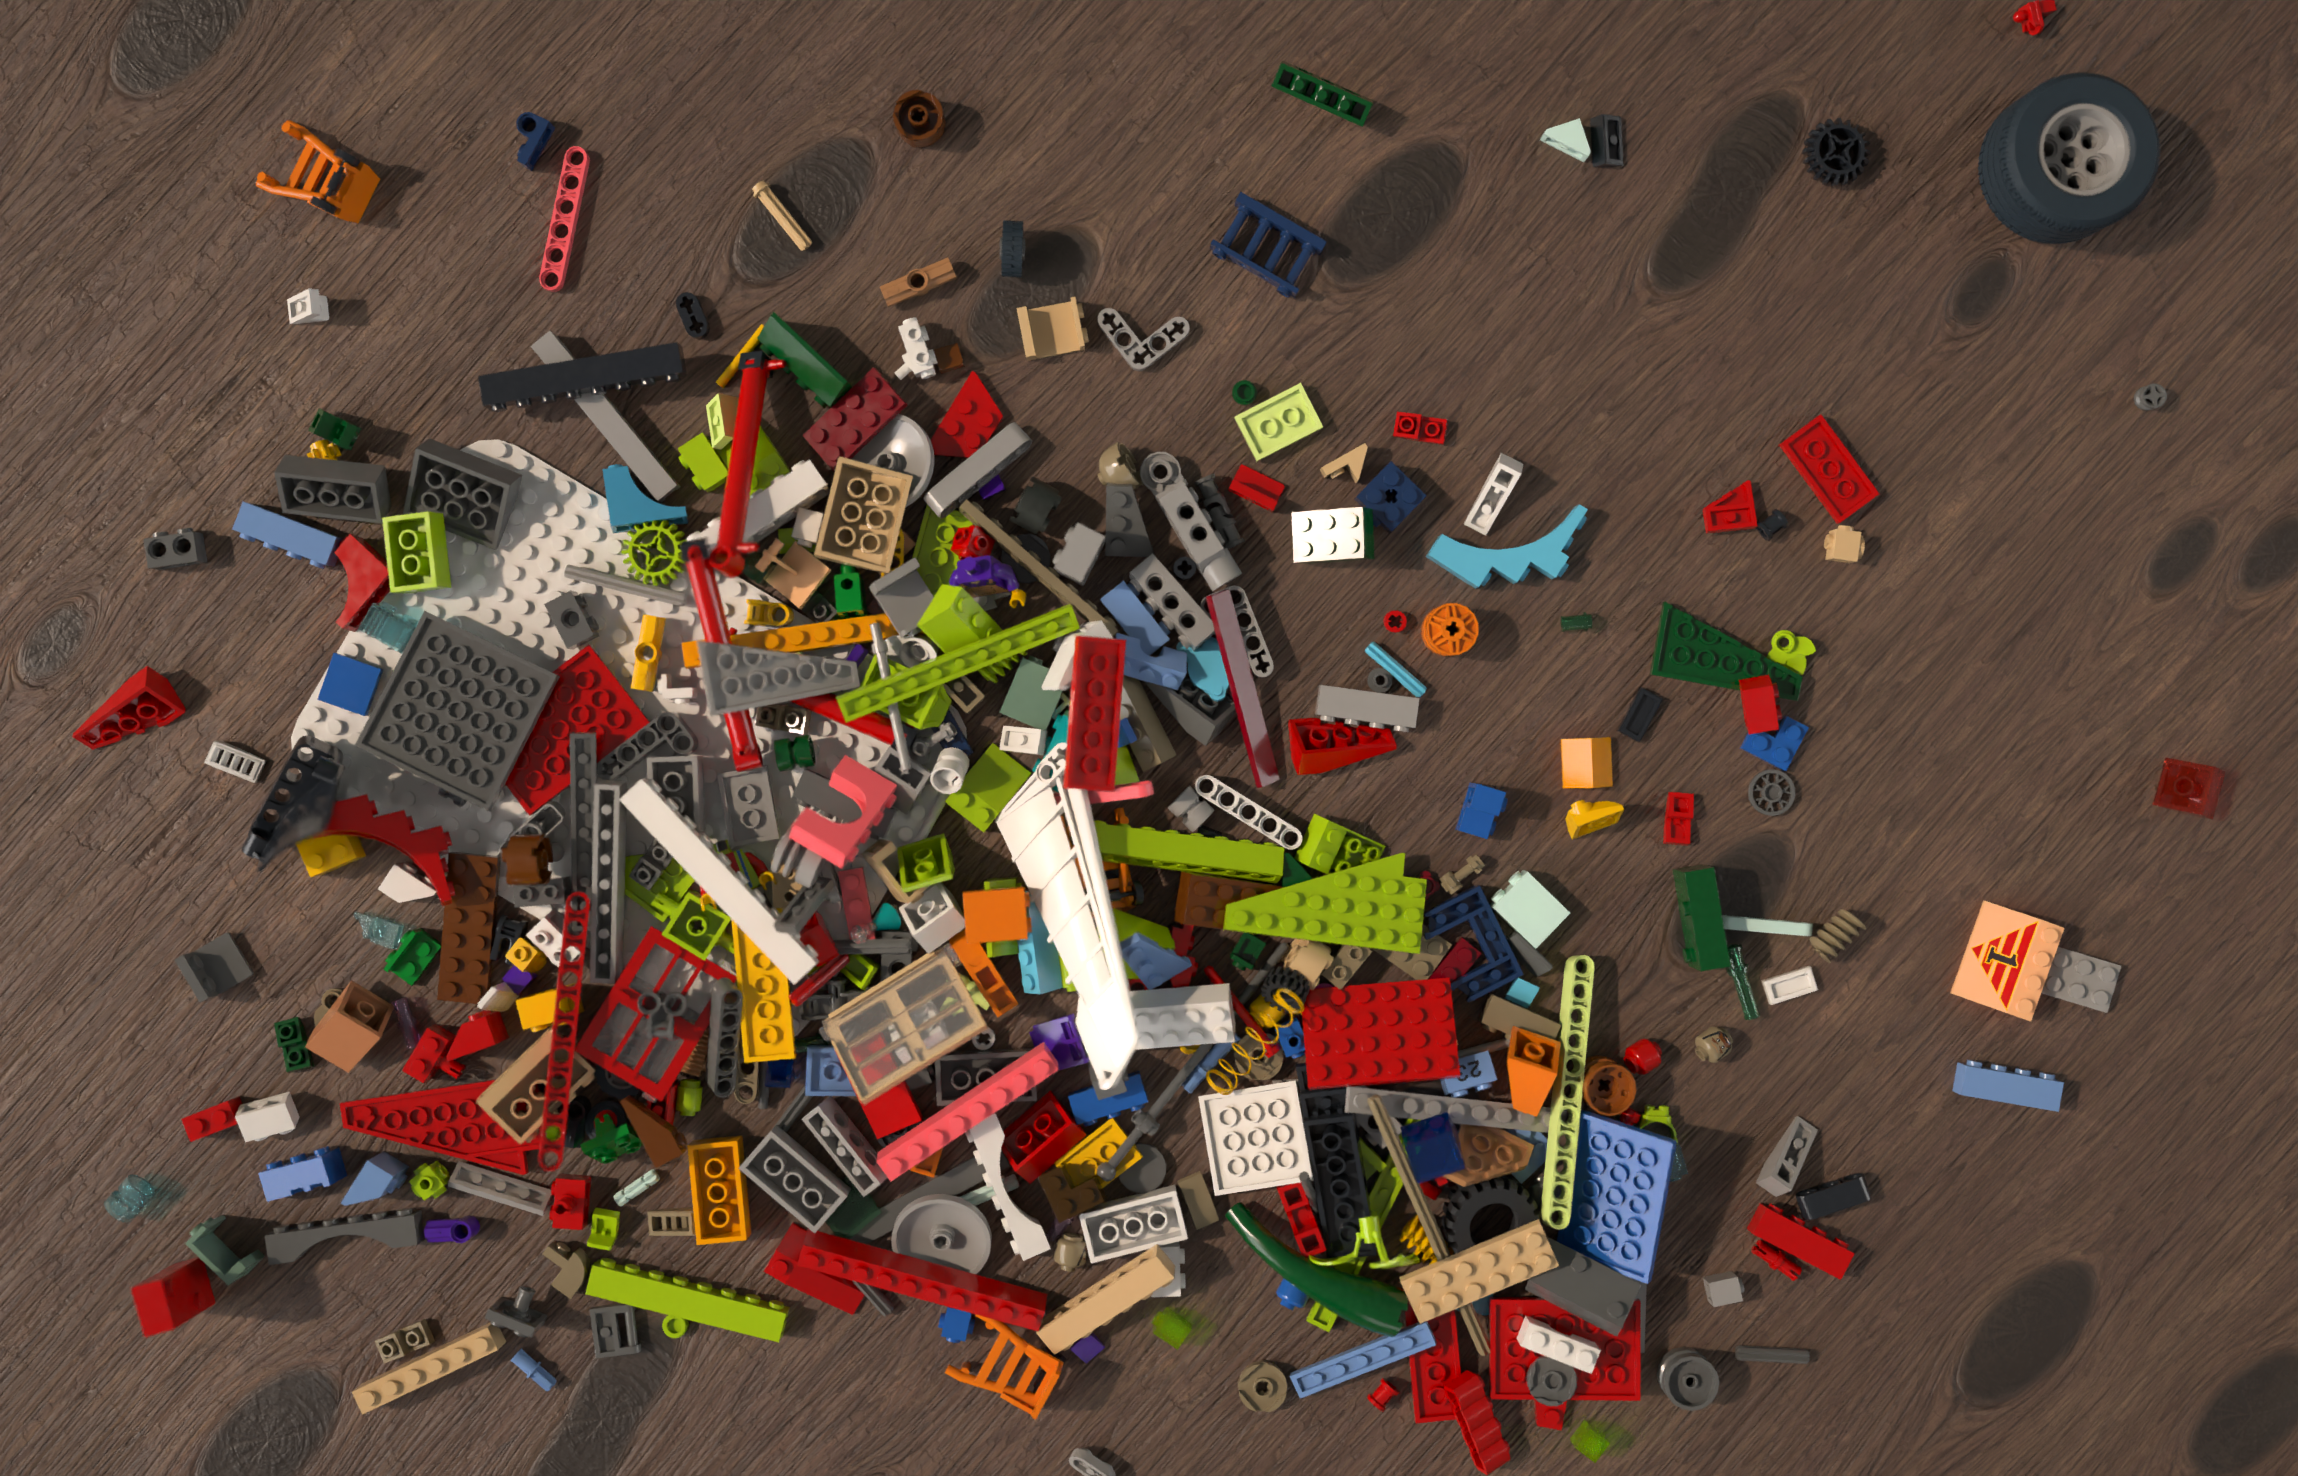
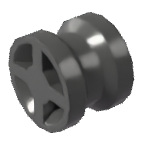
[2134,383,2167,411]

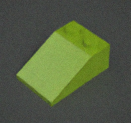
[716,426,792,500]
[945,743,1032,832]
[897,833,955,893]

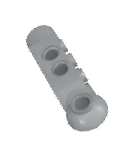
[1140,452,1242,592]

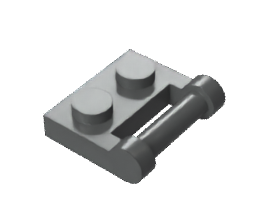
[590,1303,642,1358]

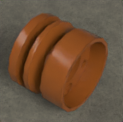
[1582,1055,1636,1116]

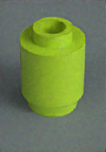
[676,1079,703,1116]

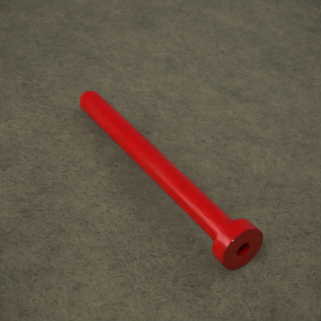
[1204,965,1282,1058]

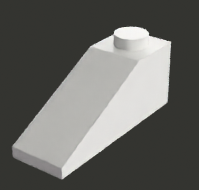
[1464,453,1523,535]

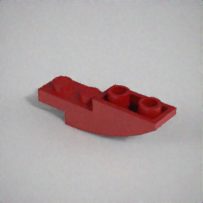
[1169,923,1198,988]

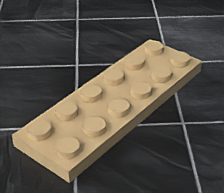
[1399,1219,1559,1324]

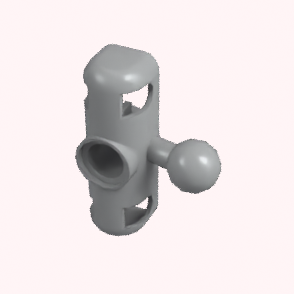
[499,801,566,862]

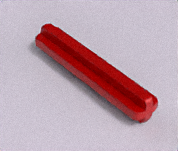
[789,954,850,1007]

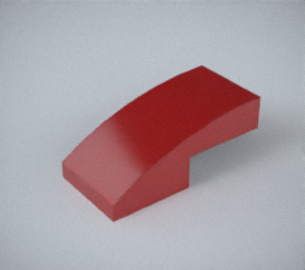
[1663,792,1694,846]

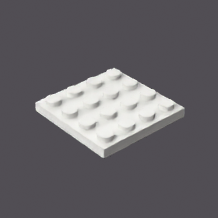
[1198,1080,1314,1196]

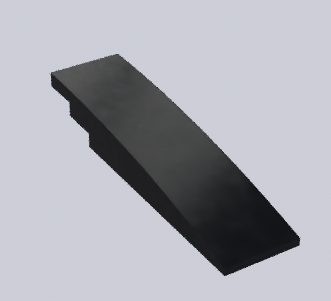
[1296,1063,1377,1258]

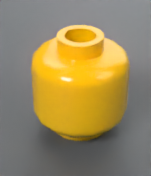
[1249,995,1286,1029]

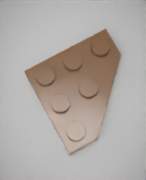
[1441,1124,1534,1187]

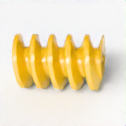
[1399,1215,1454,1265]

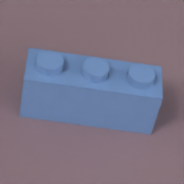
[1100,581,1170,656]

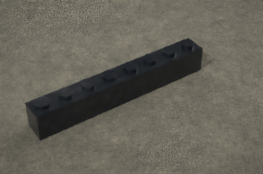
[478,342,687,412]

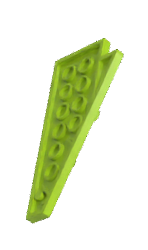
[1223,853,1427,954]

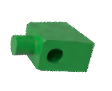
[834,564,868,620]

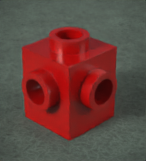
[951,525,995,560]

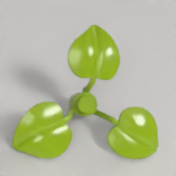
[1309,1216,1420,1268]

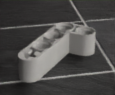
[1200,586,1274,678]

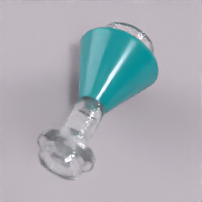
[850,903,903,944]

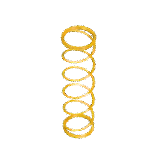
[1206,988,1304,1095]

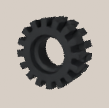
[1261,967,1310,1013]

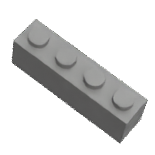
[1315,685,1420,732]

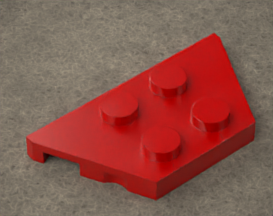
[931,371,1003,458]

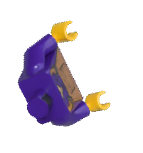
[949,555,1027,609]

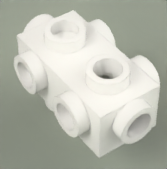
[894,317,937,380]

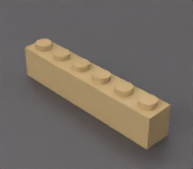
[1036,1244,1175,1355]
[352,1323,506,1415]

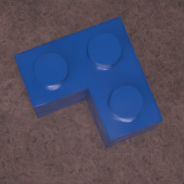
[1455,783,1508,839]

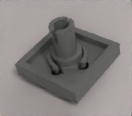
[485,1286,548,1338]

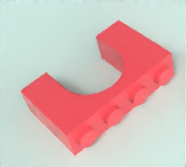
[789,755,897,868]

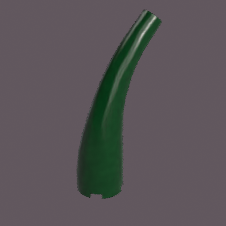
[1225,1202,1408,1337]

